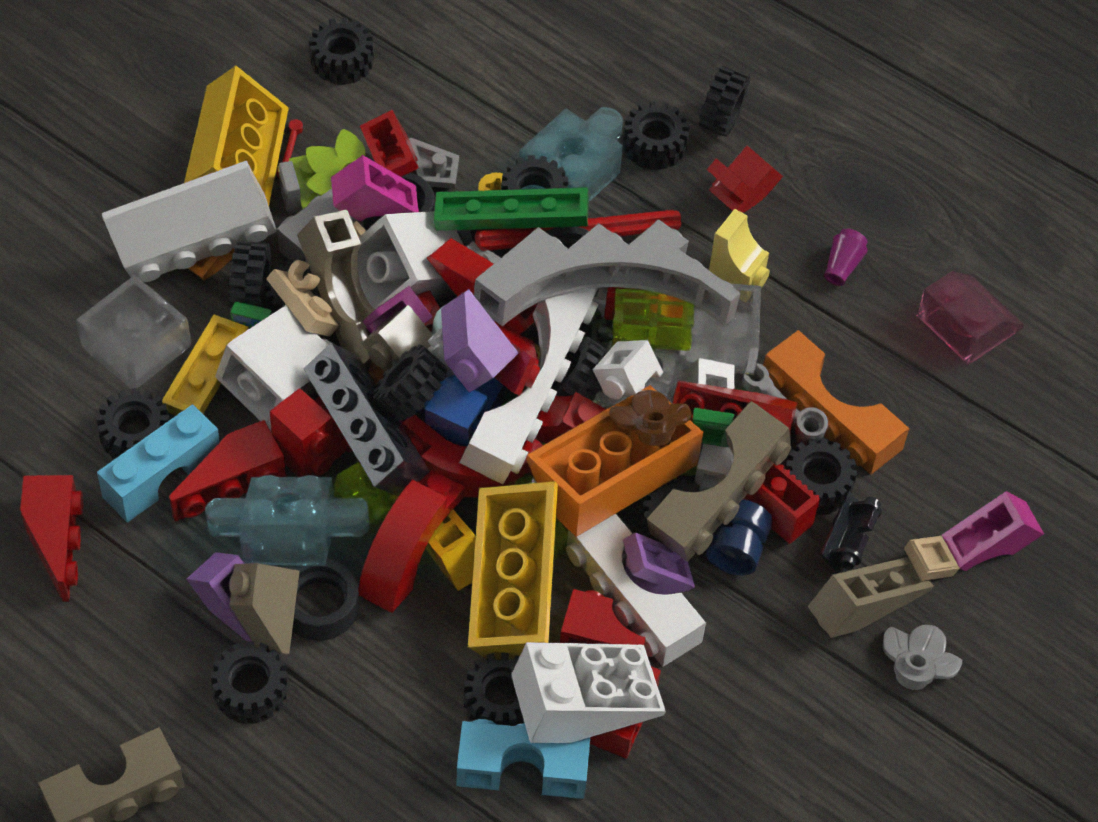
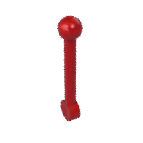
[276,119,303,178]

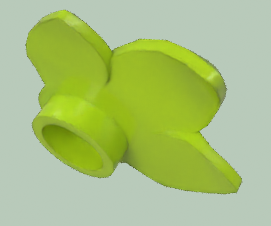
[306,129,366,196]

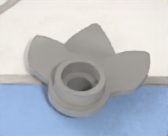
[882,625,962,690]

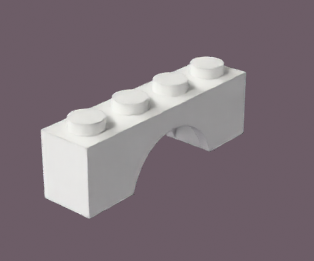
[566,514,706,667]

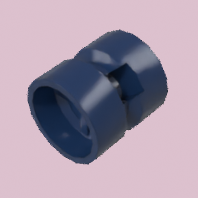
[706,499,773,576]

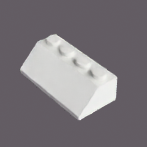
[102,161,277,284]

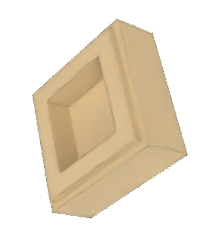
[904,536,959,581]

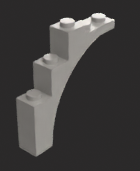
[474,219,741,326]

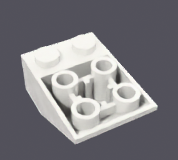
[511,642,666,743]

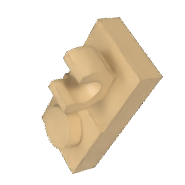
[266,260,340,337]

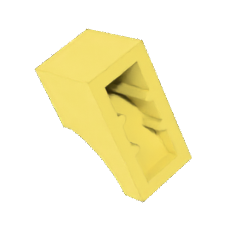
[709,209,770,300]

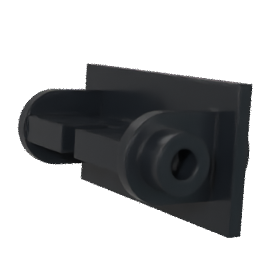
[820,491,882,574]

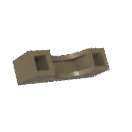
[297,210,375,370]
[647,401,791,562]

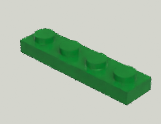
[434,187,589,231]

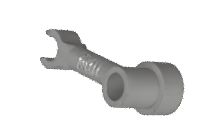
[742,364,828,446]

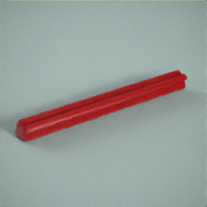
[475,210,682,251]

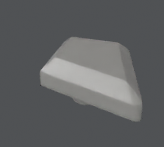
[409,138,459,189]

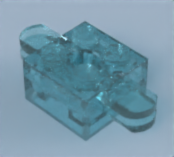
[519,107,623,202]
[205,475,370,566]

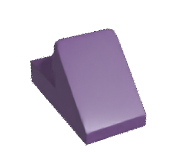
[623,533,695,595]

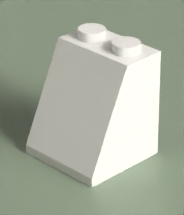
[358,211,463,309]
[215,305,331,431]

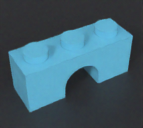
[97,404,220,523]
[456,719,590,799]

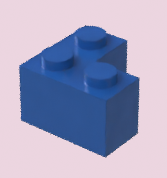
[423,374,507,447]

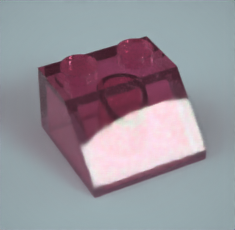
[917,271,1024,365]

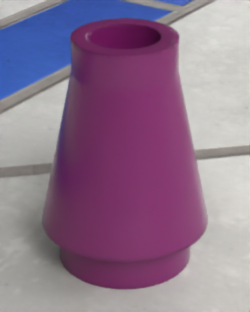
[824,229,868,286]

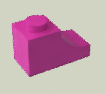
[331,155,419,222]
[941,491,1044,571]

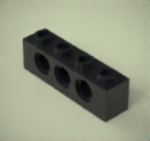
[303,343,430,497]

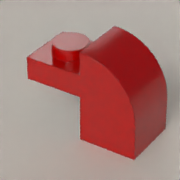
[707,146,783,213]

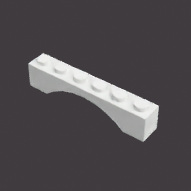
[459,288,599,484]

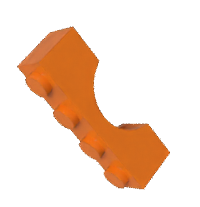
[763,330,909,475]

